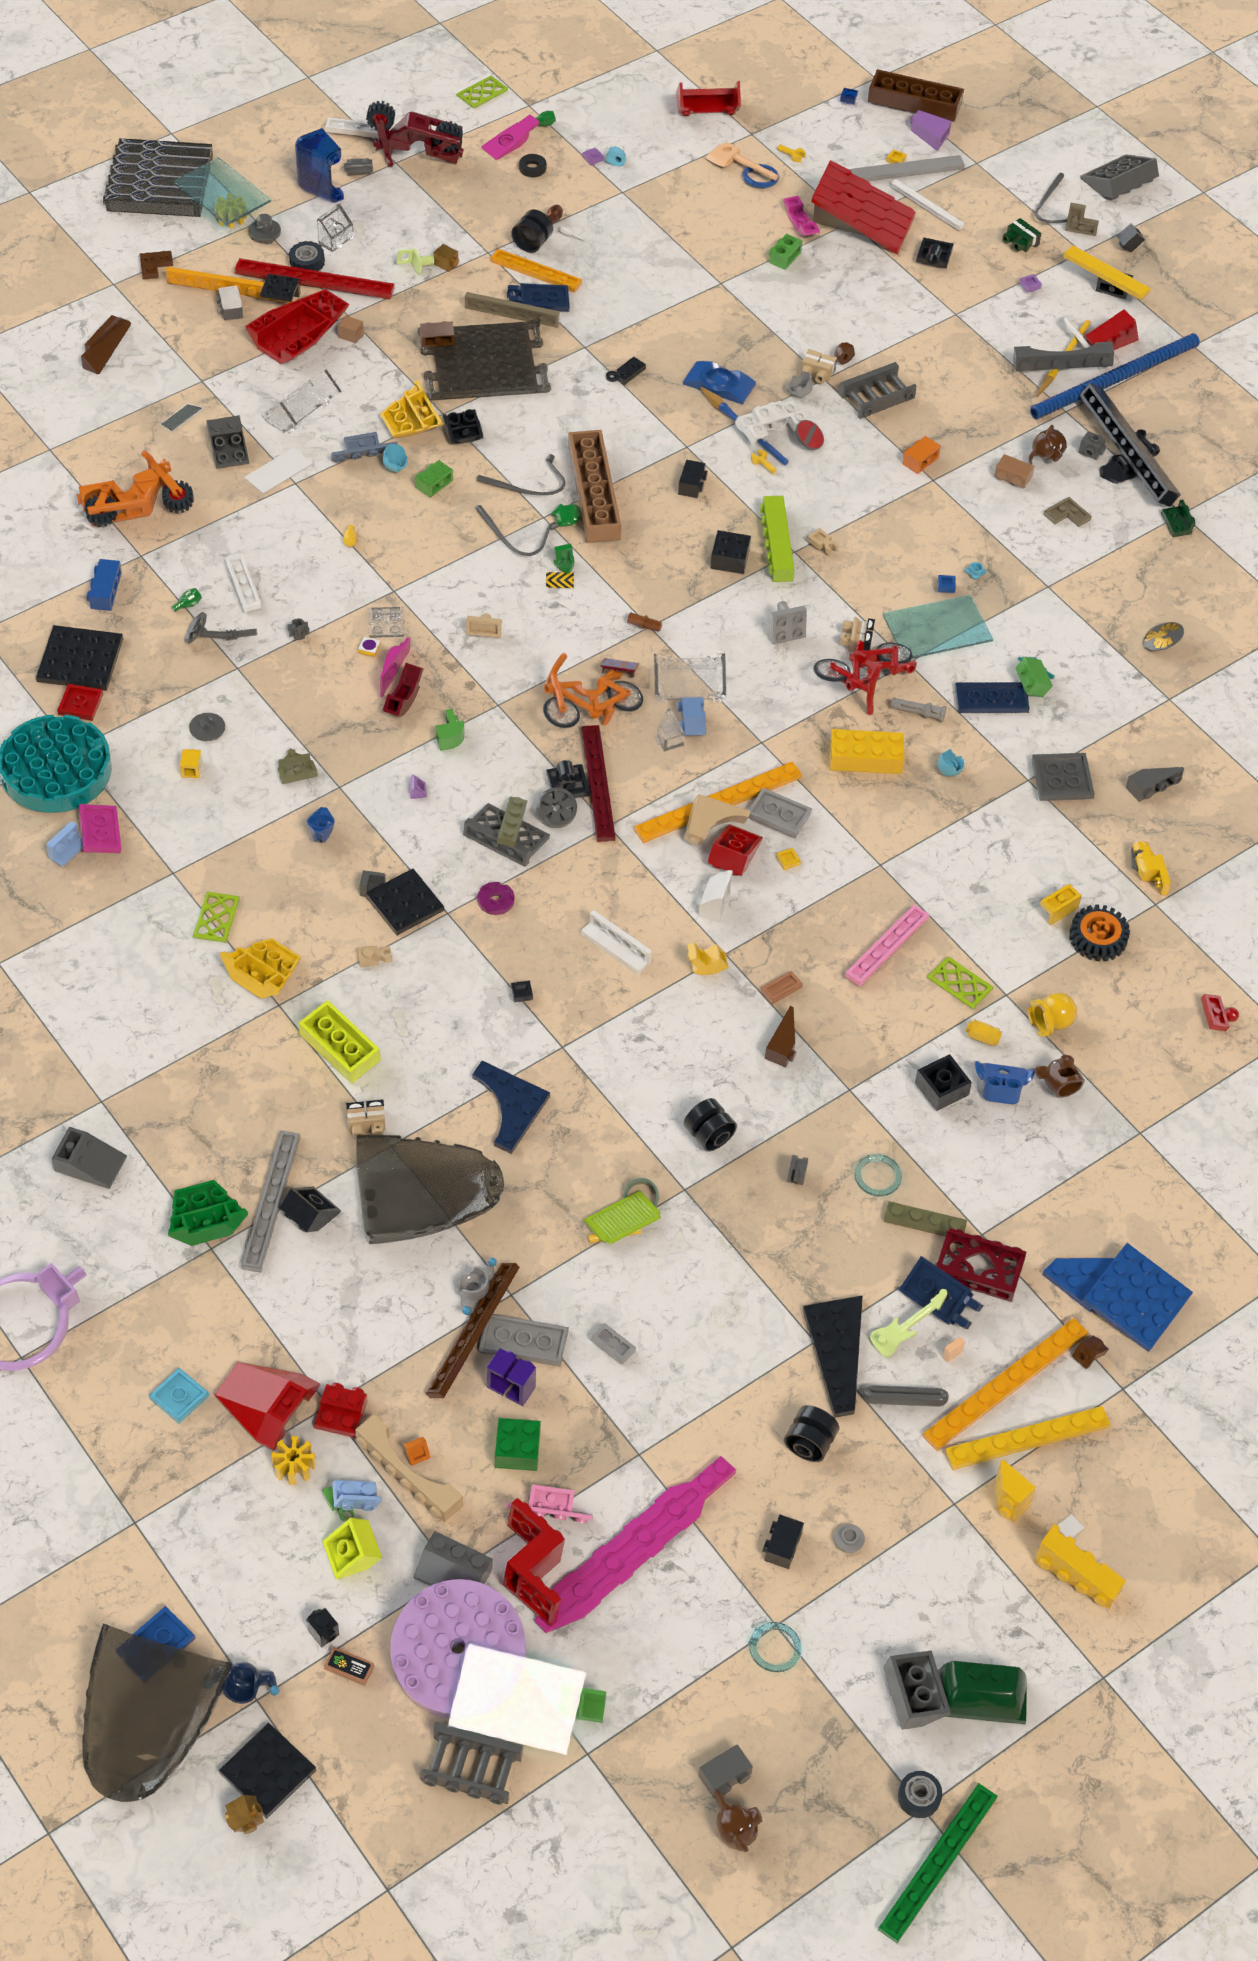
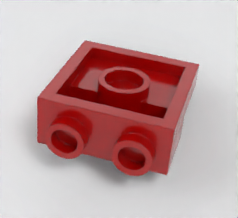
[314,1382,368,1438]

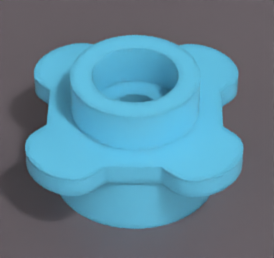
[966,562,986,579]

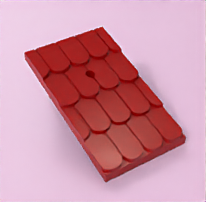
[811,160,916,255]

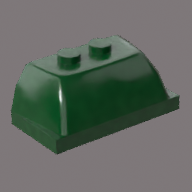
[938,1661,1027,1725]

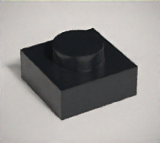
[511,980,533,1003]

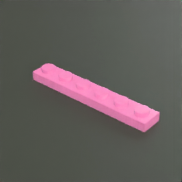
[845,904,929,987]

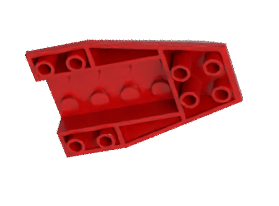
[246,289,349,364]

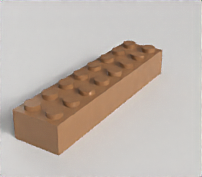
[568,430,621,543]

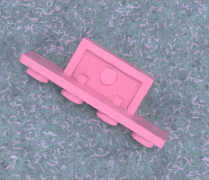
[506,1484,593,1523]

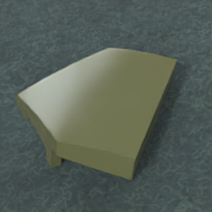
[277,748,318,784]

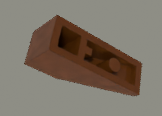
[765,1006,797,1068]

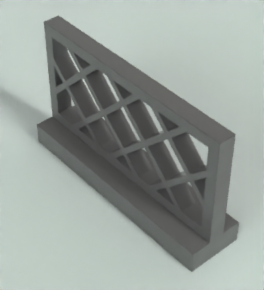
[463,803,550,867]

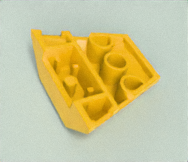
[380,380,443,438]
[220,938,301,999]

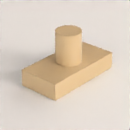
[466,613,502,638]

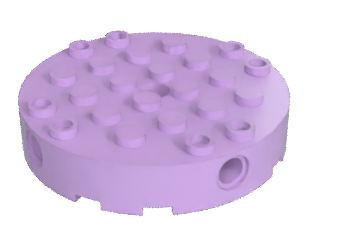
[390,1579,526,1719]

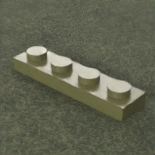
[497,796,528,847]
[884,1201,967,1237]

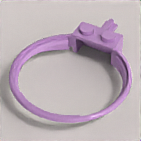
[0,1263,87,1371]

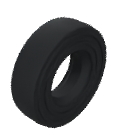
[519,154,547,177]

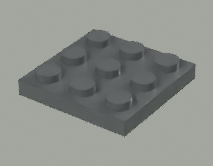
[1031,753,1095,801]

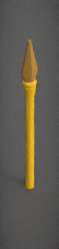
[1036,320,1091,397]

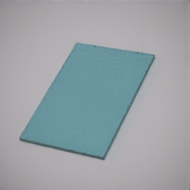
[174,157,271,226]
[883,595,993,660]
[448,1644,586,1754]

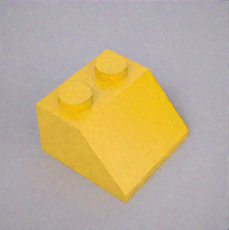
[995,1460,1036,1523]

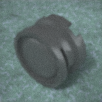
[787,1155,808,1185]

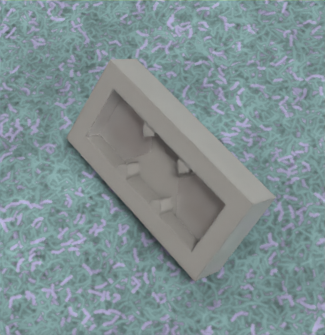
[591,1323,636,1365]

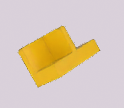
[1040,883,1082,925]

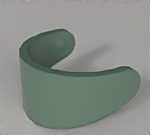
[623,1178,659,1207]

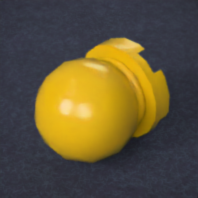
[1027,992,1077,1037]

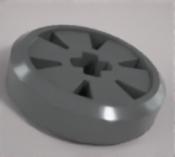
[536,788,577,828]

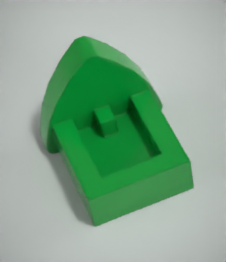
[554,543,575,574]

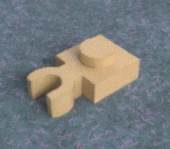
[807,528,838,555]
[358,946,392,967]

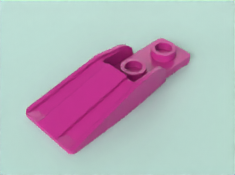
[481,114,539,160]
[380,637,411,697]

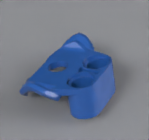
[975,1061,1035,1104]

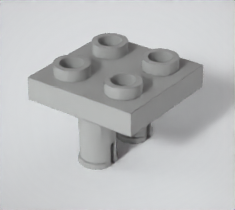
[771,601,807,644]

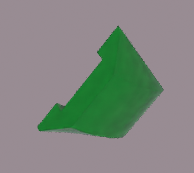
[168,1180,248,1246]

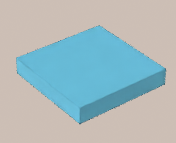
[149,1368,209,1424]

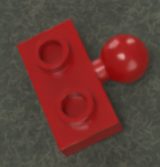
[1201,994,1239,1031]

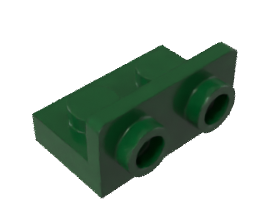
[1161,499,1195,537]

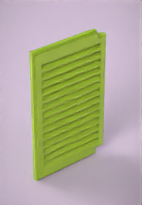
[583,1190,661,1245]

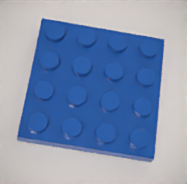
[1082,1243,1193,1352]

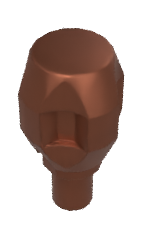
[547,204,563,224]

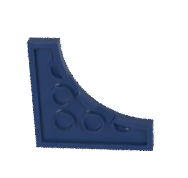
[472,1060,550,1154]

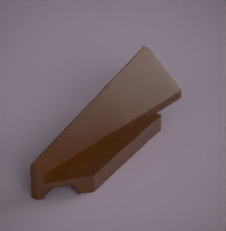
[81,315,131,374]

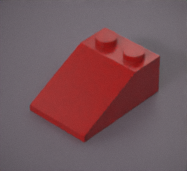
[707,824,763,876]

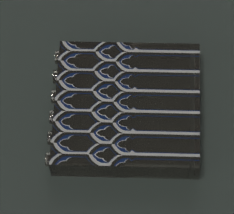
[103,138,213,217]

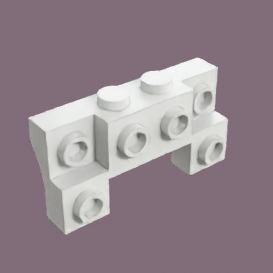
[735,401,809,445]

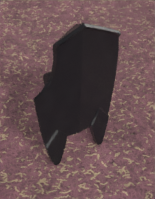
[1100,454,1138,484]

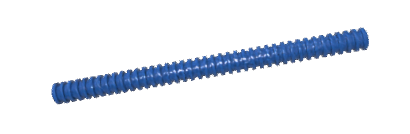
[1030,333,1200,420]

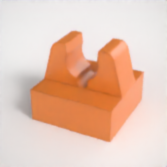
[403,1437,431,1466]

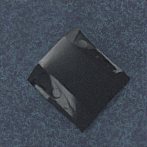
[442,409,484,444]

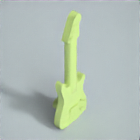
[870,1289,947,1358]

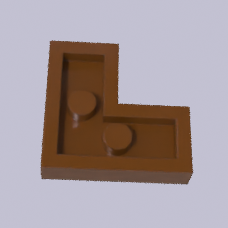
[139,251,173,280]

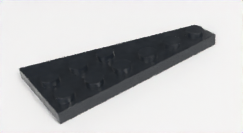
[803,1295,863,1418]

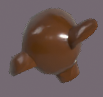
[1029,425,1067,465]
[1034,1054,1085,1098]
[714,1790,763,1852]

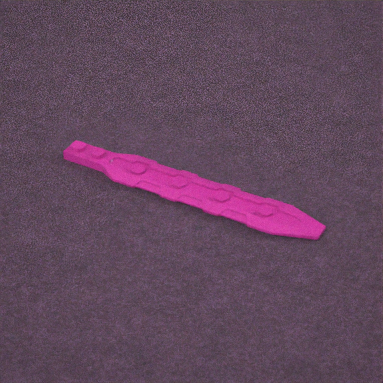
[535,1456,736,1633]

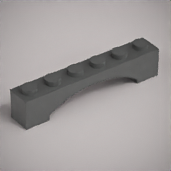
[1013,342,1114,371]

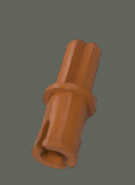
[627,612,662,632]

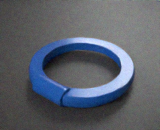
[743,164,779,188]

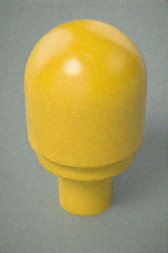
[343,525,357,547]

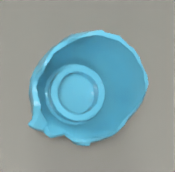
[383,444,408,472]
[937,749,965,777]

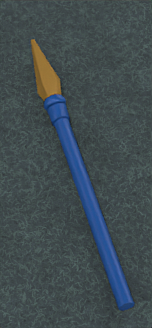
[700,387,789,465]

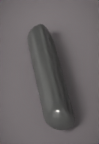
[863,1385,949,1407]

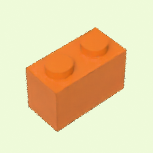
[903,436,941,474]

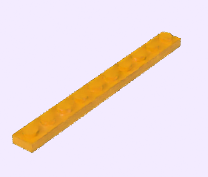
[634,761,802,843]
[923,1318,1088,1451]

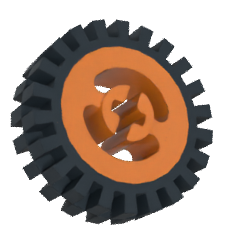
[1069,904,1130,962]

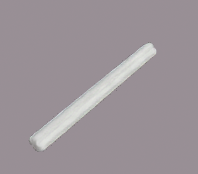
[891,179,964,231]

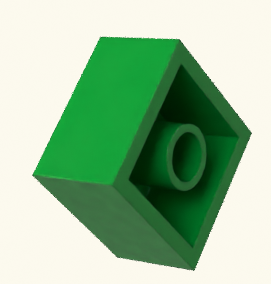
[495,1418,541,1471]

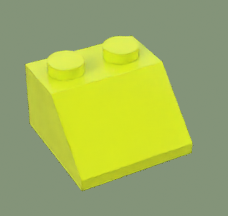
[322,1518,382,1579]

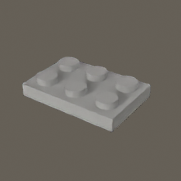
[749,788,812,838]

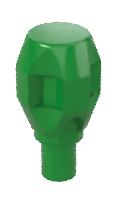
[536,110,556,126]
[171,588,202,612]

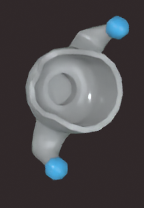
[457,1258,497,1315]

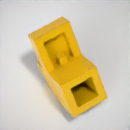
[687,942,729,975]

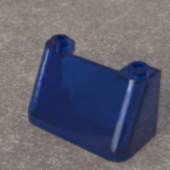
[295,128,344,203]

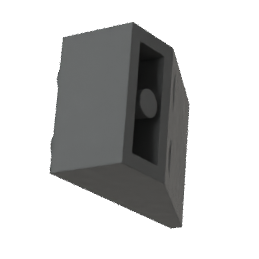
[206,415,249,469]
[52,1127,127,1189]

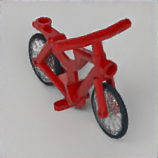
[813,640,917,715]

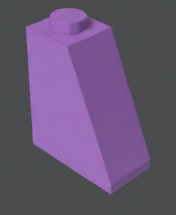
[910,110,952,151]

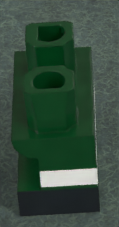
[1002,218,1042,253]

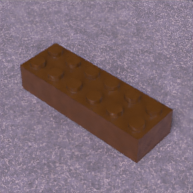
[868,69,964,122]

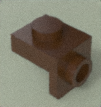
[1072,1335,1109,1369]

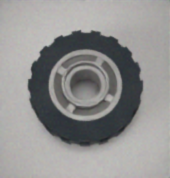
[289,241,325,271]

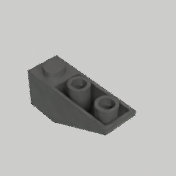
[1126,767,1184,802]

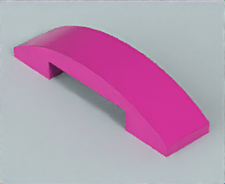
[783,196,820,236]

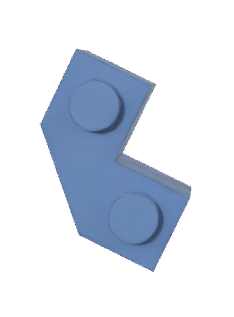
[677,696,706,735]

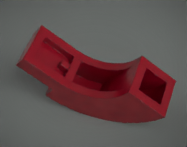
[382,663,424,717]

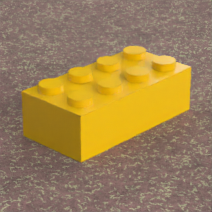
[830,729,904,774]

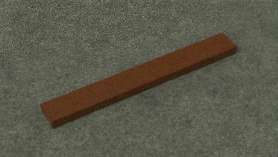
[426,1263,520,1398]

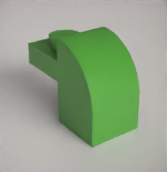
[436,709,464,751]

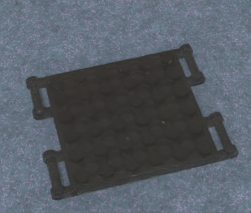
[417,319,551,401]

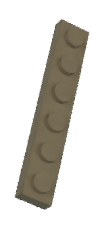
[465,292,560,328]

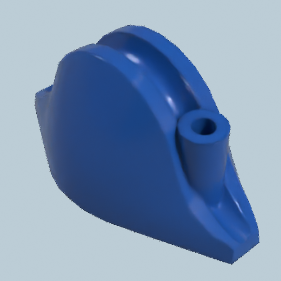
[307,807,335,843]

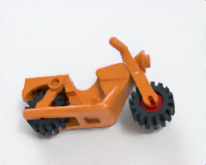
[77,450,194,527]

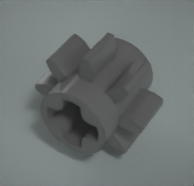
[287,618,310,640]

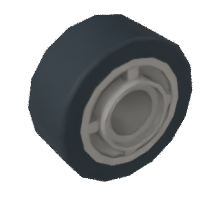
[898,1771,942,1818]

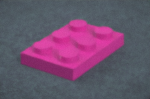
[78,804,122,853]

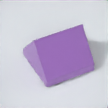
[409,774,427,799]

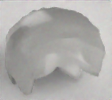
[785,371,813,397]

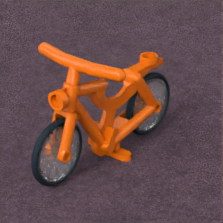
[543,653,643,728]

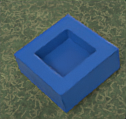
[938,575,956,593]

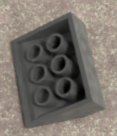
[1080,154,1159,199]

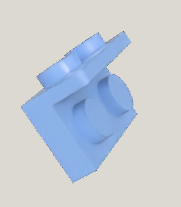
[46,821,83,867]
[332,1480,382,1511]

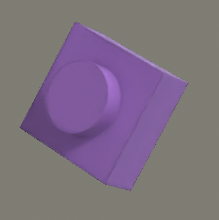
[582,147,604,166]
[1019,274,1042,293]

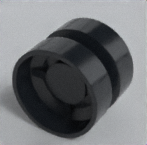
[511,209,553,253]
[684,1098,737,1152]
[784,1405,840,1462]

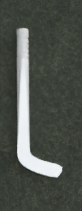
[1064,315,1107,371]

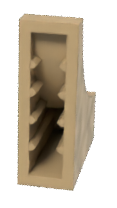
[684,794,750,845]

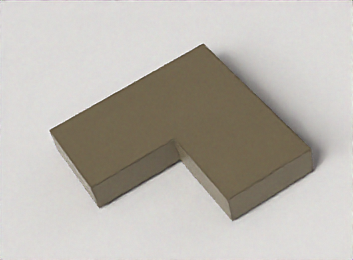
[1065,203,1099,236]
[1043,497,1092,527]

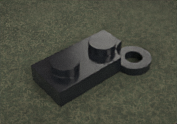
[606,357,646,385]

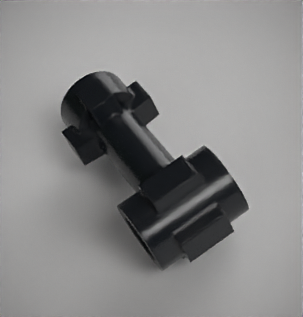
[1135,429,1160,457]

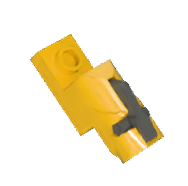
[1130,841,1171,895]

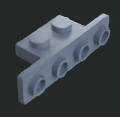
[331,432,398,462]

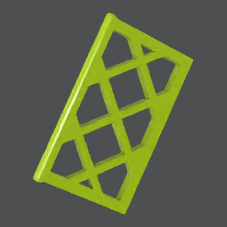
[456,75,508,109]
[193,891,240,943]
[927,956,993,1009]

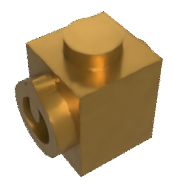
[225,1795,264,1834]

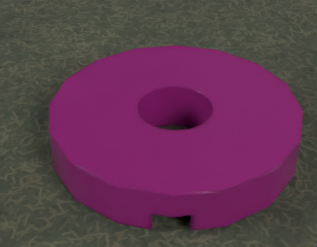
[477,882,515,915]

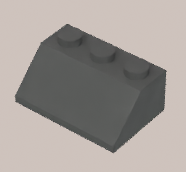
[414,1531,493,1586]
[883,1650,951,1730]

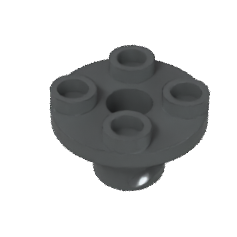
[249,214,281,245]

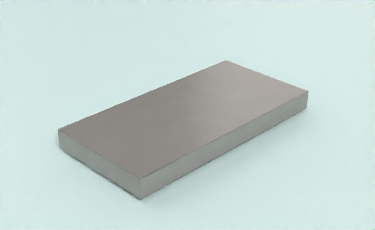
[479,1314,569,1367]

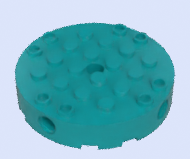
[0,714,112,813]

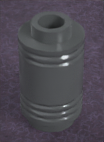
[344,158,373,175]

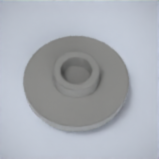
[834,1524,865,1553]

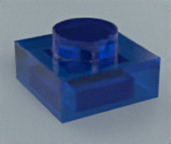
[840,88,858,105]

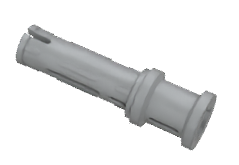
[891,697,947,722]

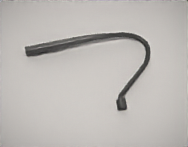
[1035,172,1067,223]
[477,454,565,495]
[475,505,558,556]

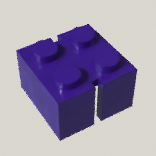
[487,1348,536,1407]

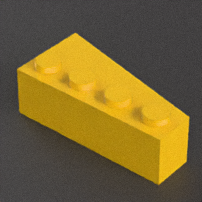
[1035,1523,1126,1609]

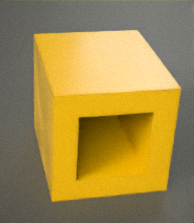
[180,749,202,779]

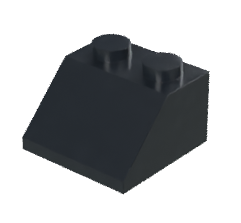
[279,1186,341,1233]

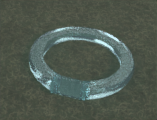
[855,1154,902,1197]
[748,1622,802,1672]

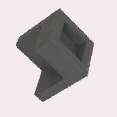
[359,870,386,897]

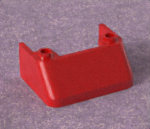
[676,81,741,116]

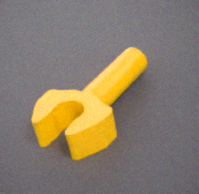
[777,144,806,162]
[751,449,777,474]

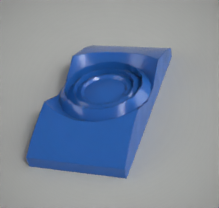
[683,361,756,405]

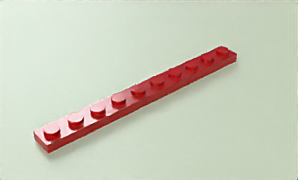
[235,258,395,299]

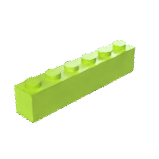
[760,495,795,582]

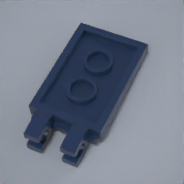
[507,283,570,312]
[899,1256,984,1329]

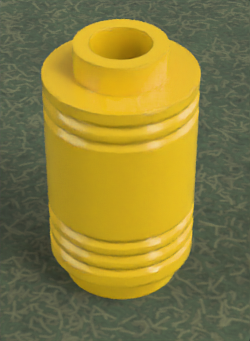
[965,1019,1002,1046]

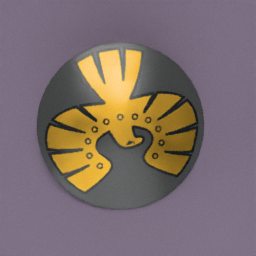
[1143,622,1184,651]

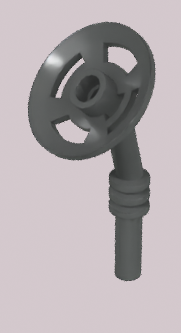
[185,612,258,644]

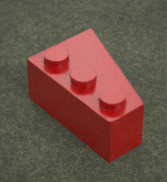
[1085,309,1139,350]

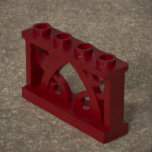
[936,1228,1027,1302]

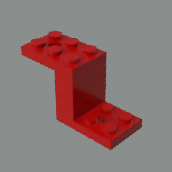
[503,1498,565,1627]

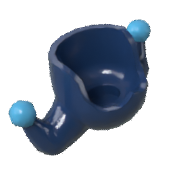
[206,1662,280,1704]

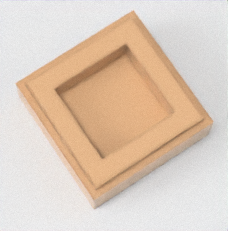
[943,1337,965,1363]

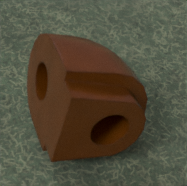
[834,342,855,365]

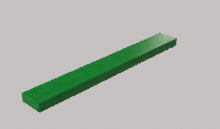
[878,1783,998,1944]

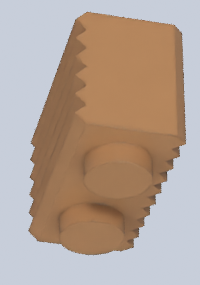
[994,454,1035,488]

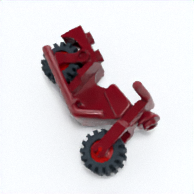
[366,101,464,167]

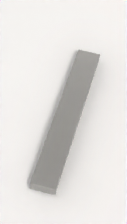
[849,155,965,181]
[241,1131,300,1273]

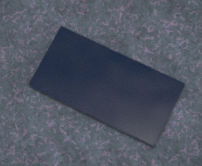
[955,682,1030,713]

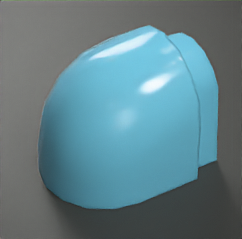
[606,146,626,167]

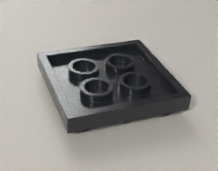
[366,868,444,936]
[219,1723,317,1819]

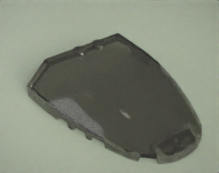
[356,1135,504,1244]
[82,1623,233,1802]

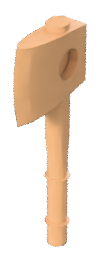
[706,142,778,180]

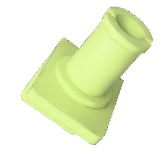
[396,249,434,275]

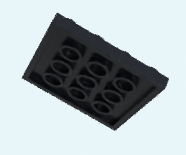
[36,625,124,691]

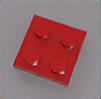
[57,684,103,721]

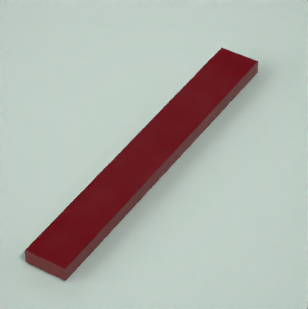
[581,725,616,842]

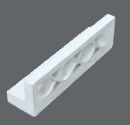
[581,910,652,975]

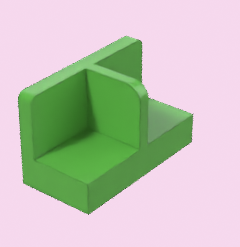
[558,1685,606,1723]

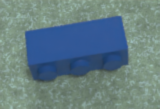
[87,559,122,611]

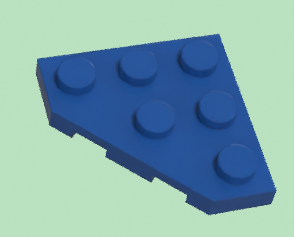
[1042,1258,1114,1312]

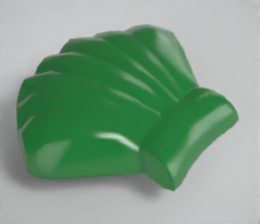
[550,504,581,527]

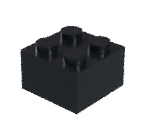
[710,530,751,574]
[915,1054,972,1111]

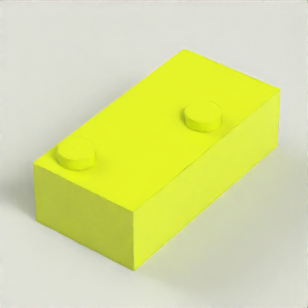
[298,1000,381,1084]

